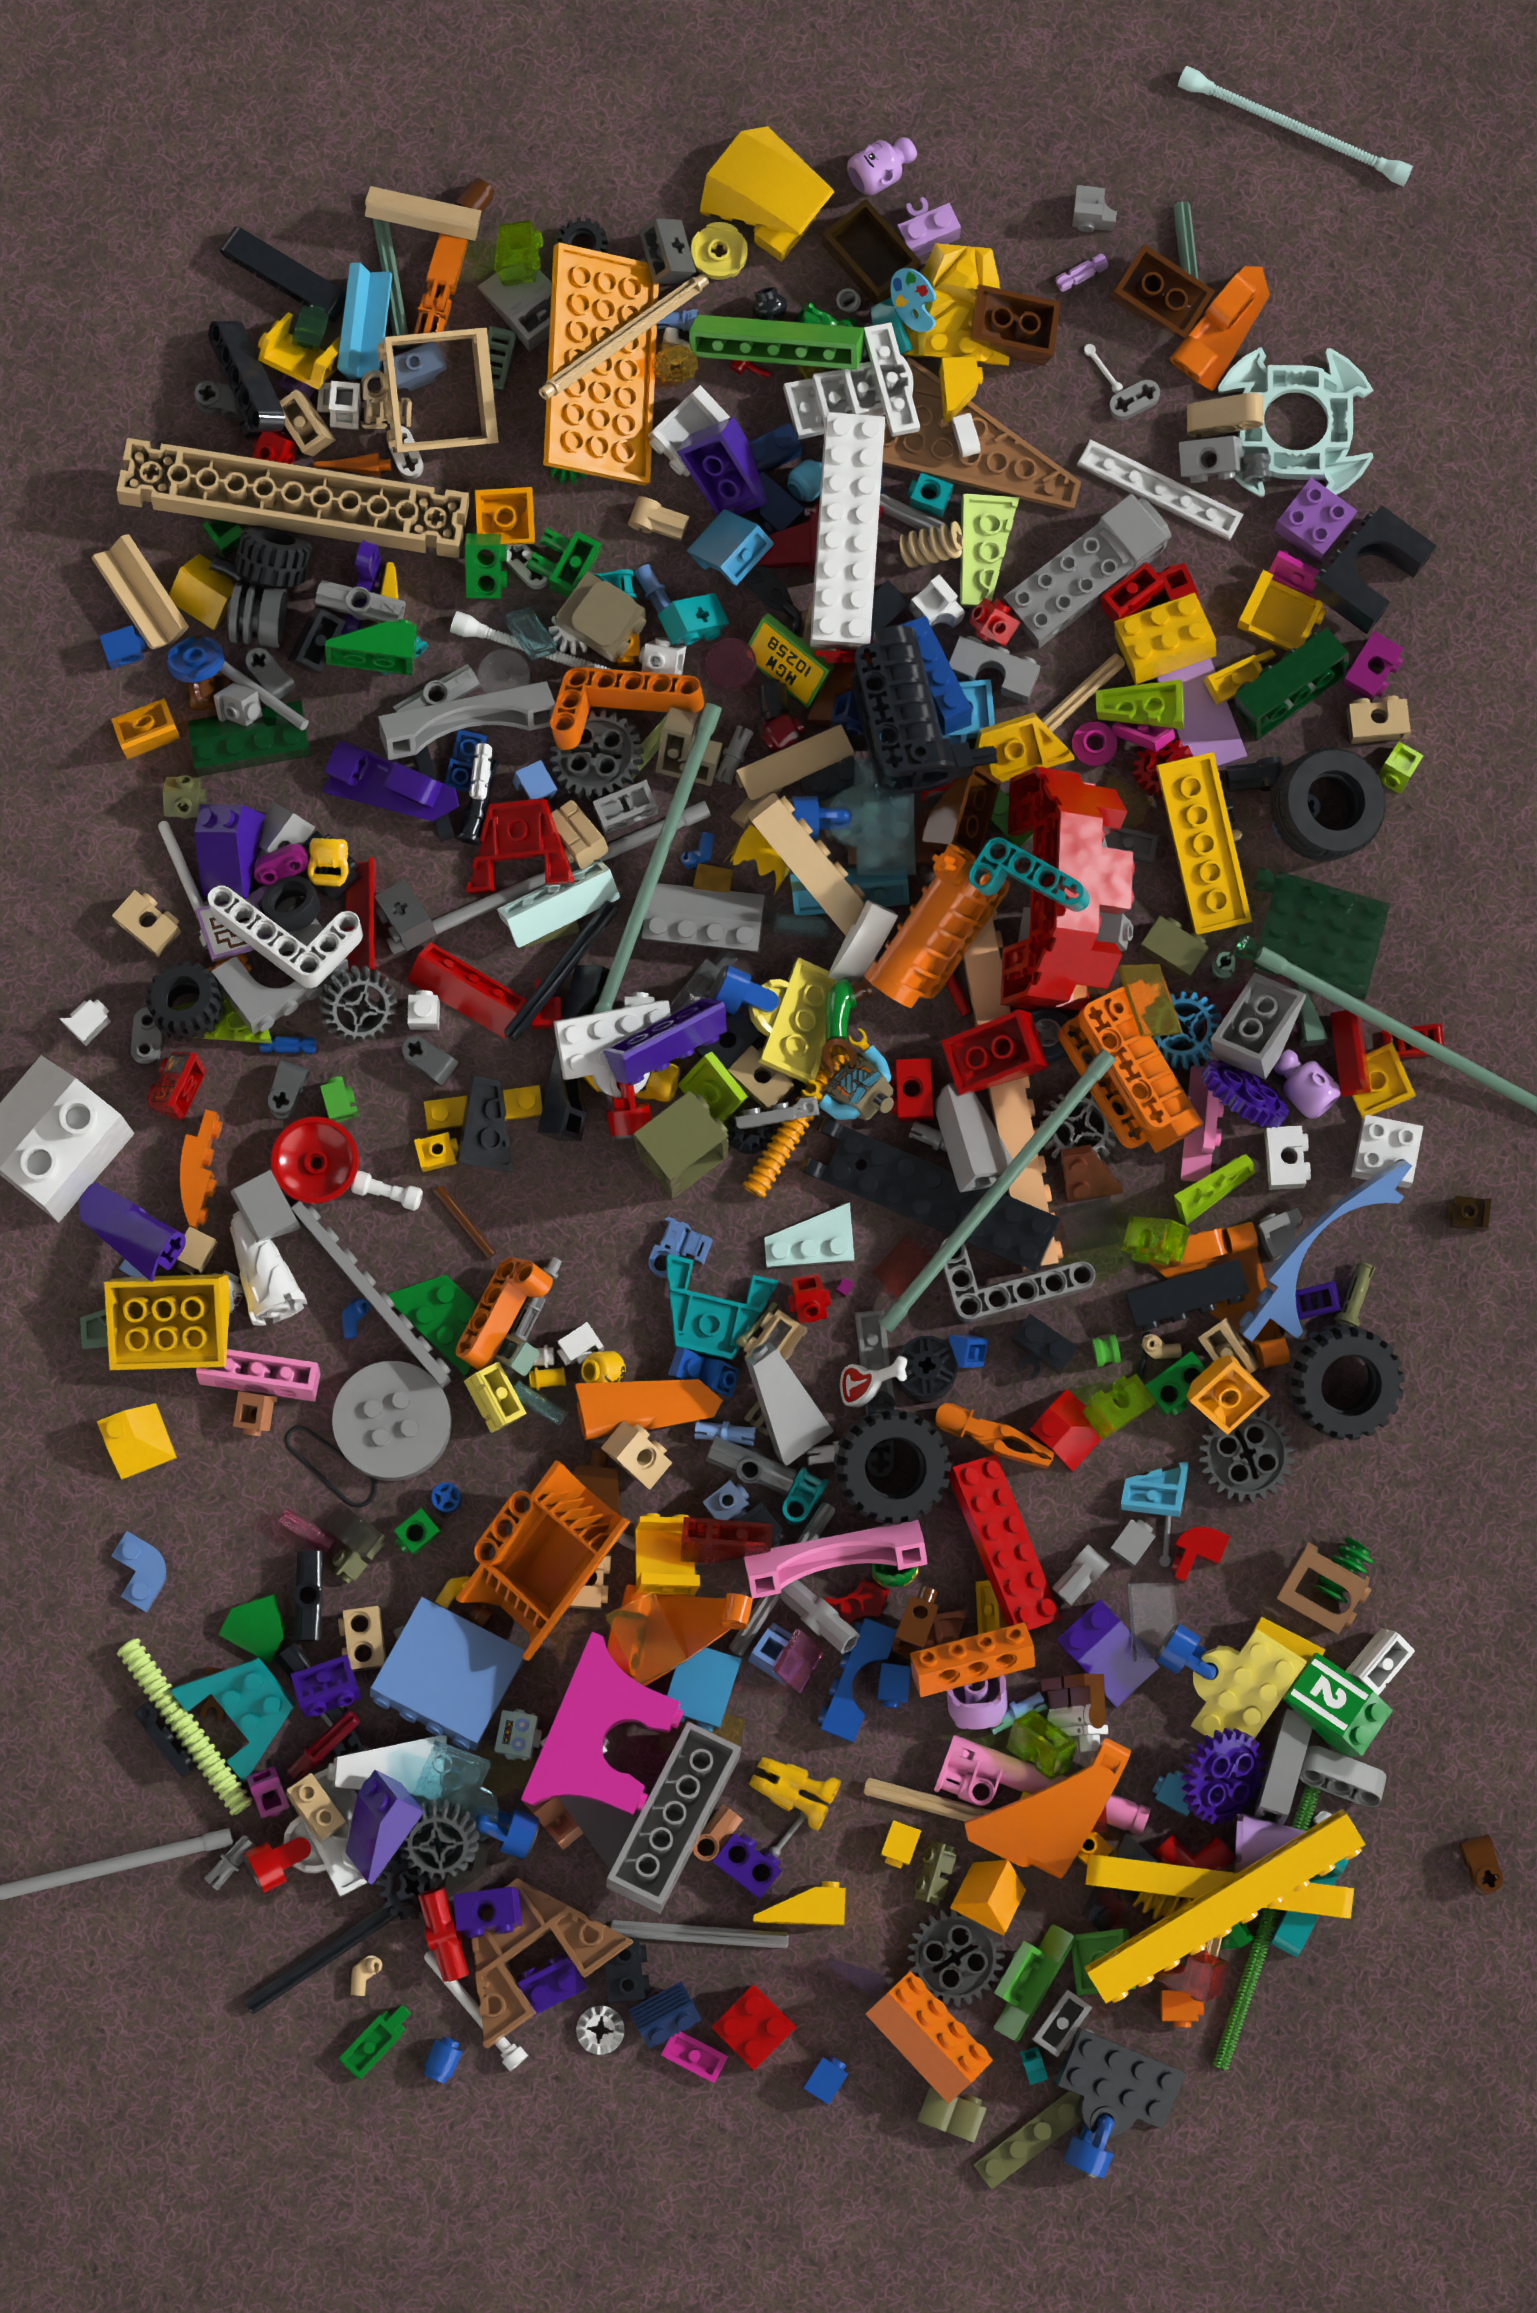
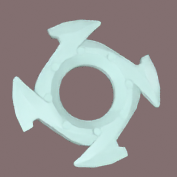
[1218,347,1374,498]

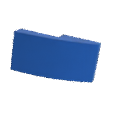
[444,729,488,793]

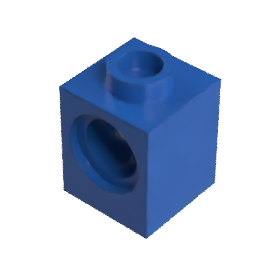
[100,625,147,669]
[877,1663,911,1709]
[804,2056,848,2105]

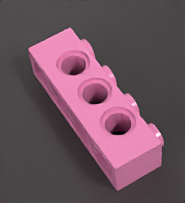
[196,1349,320,1402]

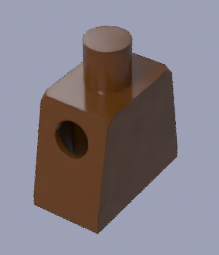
[573,1449,620,1515]
[891,1586,939,1658]

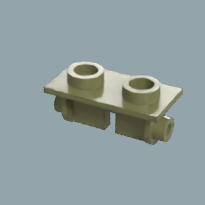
[330,1523,385,1584]
[914,1841,957,1906]

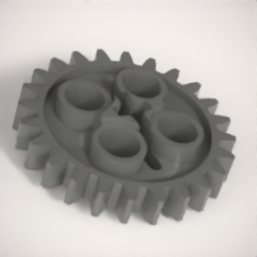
[550,710,644,801]
[1198,1410,1295,1504]
[907,1909,1005,2007]

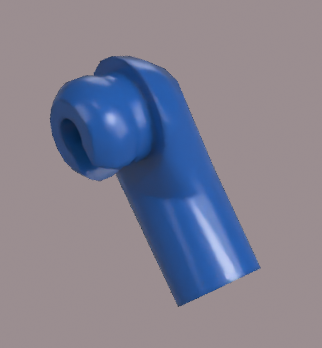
[681,832,715,869]
[341,1298,370,1339]

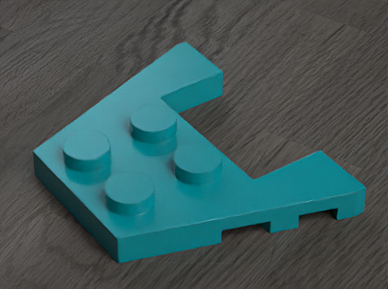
[666,1254,779,1361]
[171,1658,296,1782]

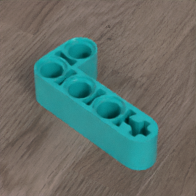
[969,837,1090,912]
[1270,1858,1350,1958]

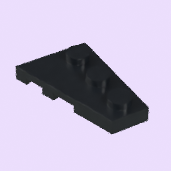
[1081,1829,1158,1932]

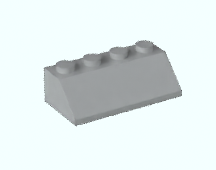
[642,883,765,953]

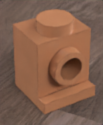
[233,1391,277,1436]

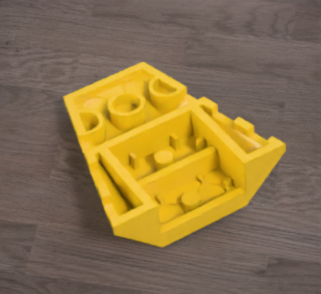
[699,126,834,235]

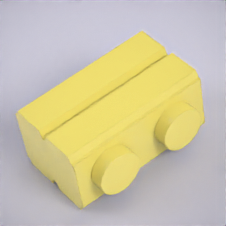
[464,1362,527,1433]

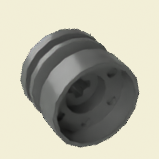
[227,583,287,648]

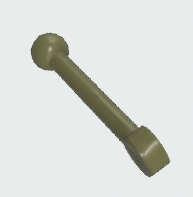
[736,1302,779,1347]

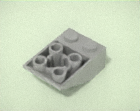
[477,253,552,352]

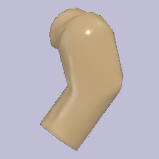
[1142,1334,1182,1359]
[350,1955,382,1996]

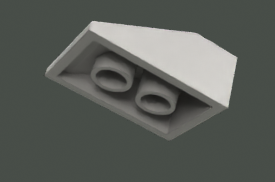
[1211,973,1306,1079]

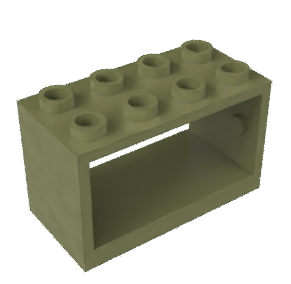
[634,1091,729,1199]

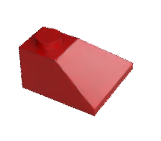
[1028,1389,1111,1472]

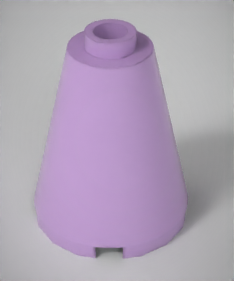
[1235,1814,1305,1873]

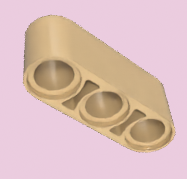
[1187,393,1263,437]

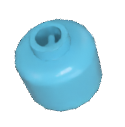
[787,459,822,502]

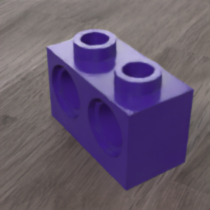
[712,1833,782,1899]

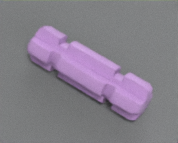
[1055,254,1109,292]

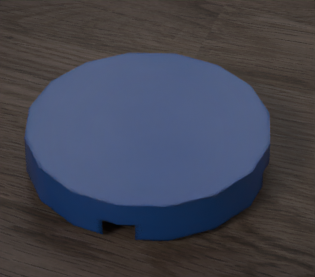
[167,636,224,683]

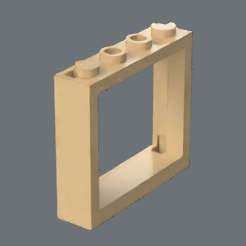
[377,327,499,453]

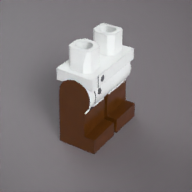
[1041,1673,1108,1755]

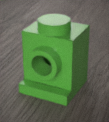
[320,1076,360,1122]

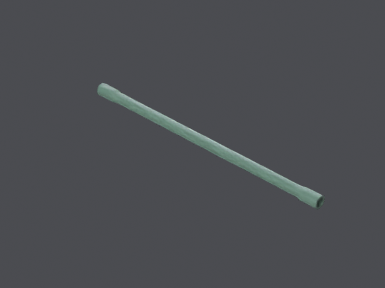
[592,703,722,1014]
[1255,946,1537,1115]
[878,1048,1117,1333]

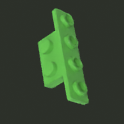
[994,1924,1076,2042]

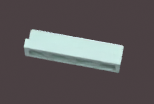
[497,859,620,948]

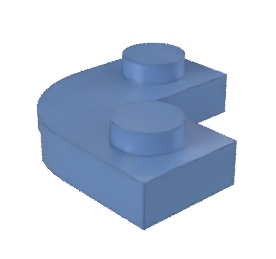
[111,1531,167,1613]

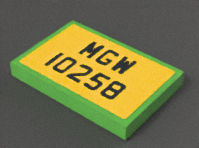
[742,613,834,708]

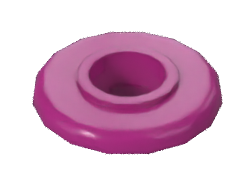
[1072,722,1117,766]

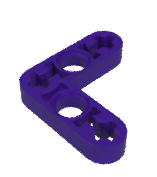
[341,540,382,635]

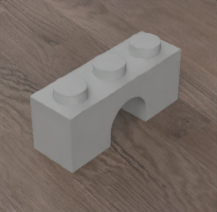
[949,636,1041,704]

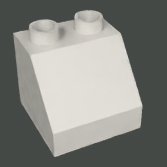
[0,1055,134,1223]

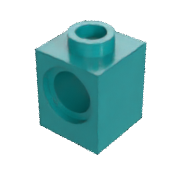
[907,473,953,518]

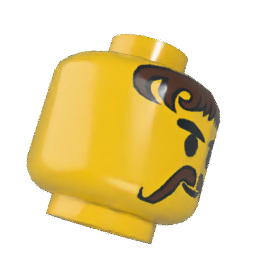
[581,1351,626,1383]

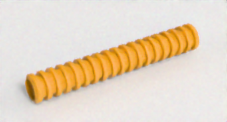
[743,1055,847,1198]

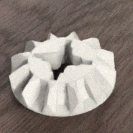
[576,2006,625,2055]

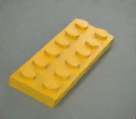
[1156,752,1252,935]

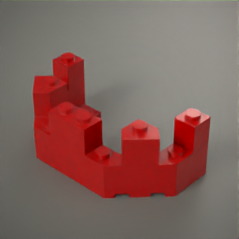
[1000,766,1135,1015]

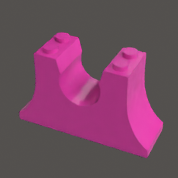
[521,1632,684,1816]

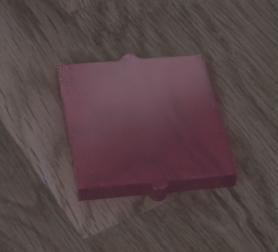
[773,1628,824,1694]

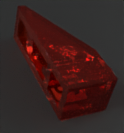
[681,1517,773,1564]

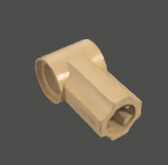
[628,496,689,541]

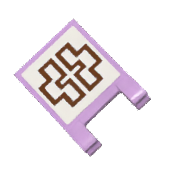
[195,885,272,962]

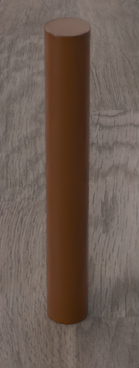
[433,1185,496,1260]

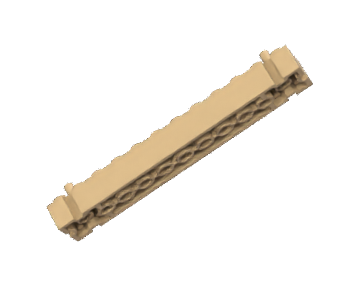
[117,438,469,559]

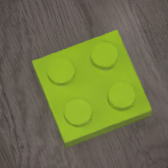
[678,1051,748,1123]

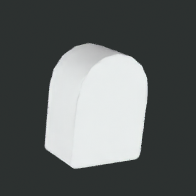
[952,413,981,458]

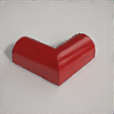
[1151,1834,1236,1899]

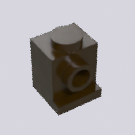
[1446,1195,1491,1232]

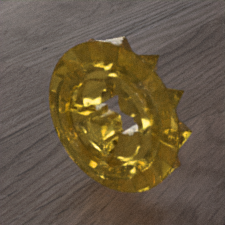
[652,346,698,386]

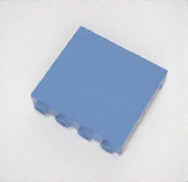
[370,1597,526,1751]

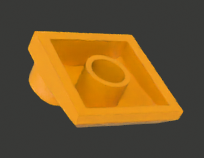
[475,487,535,545]
[1186,1355,1271,1435]

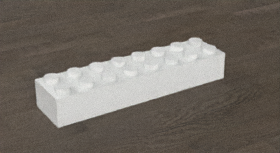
[810,412,885,650]

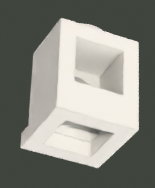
[557,1322,604,1366]

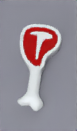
[840,1356,907,1407]

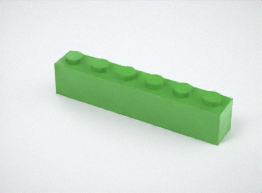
[689,315,865,370]

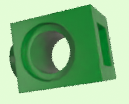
[394,1508,442,1556]

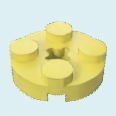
[691,222,748,280]

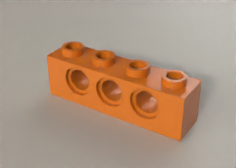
[910,1622,1035,1698]

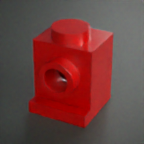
[1158,562,1200,602]

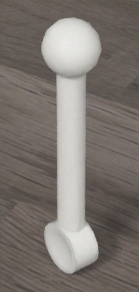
[1084,344,1123,393]

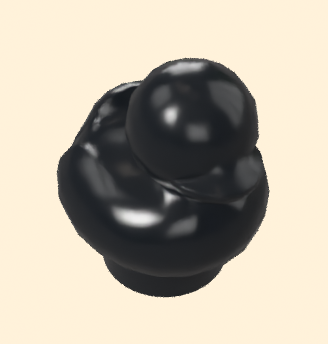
[753,287,787,321]

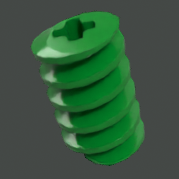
[1314,1536,1374,1604]

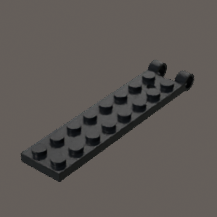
[799,1117,1061,1273]

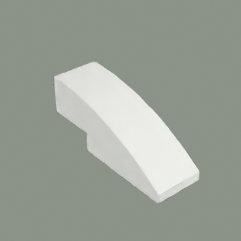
[827,900,898,982]

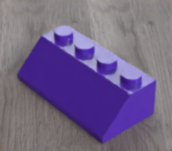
[603,998,727,1086]

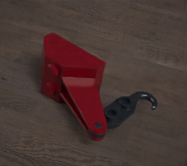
[742,501,884,634]

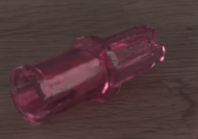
[279,1509,336,1554]

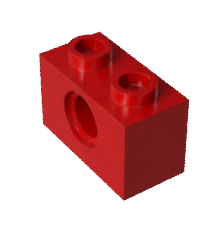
[890,1058,933,1122]

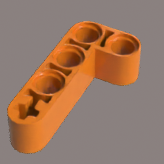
[455,1257,553,1371]

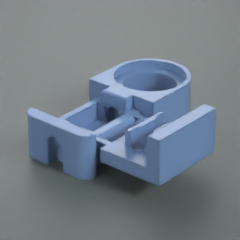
[648,1217,713,1278]

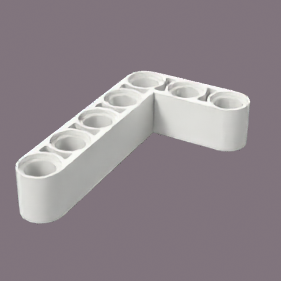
[208,886,363,988]

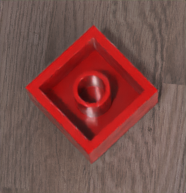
[711,1984,797,2071]

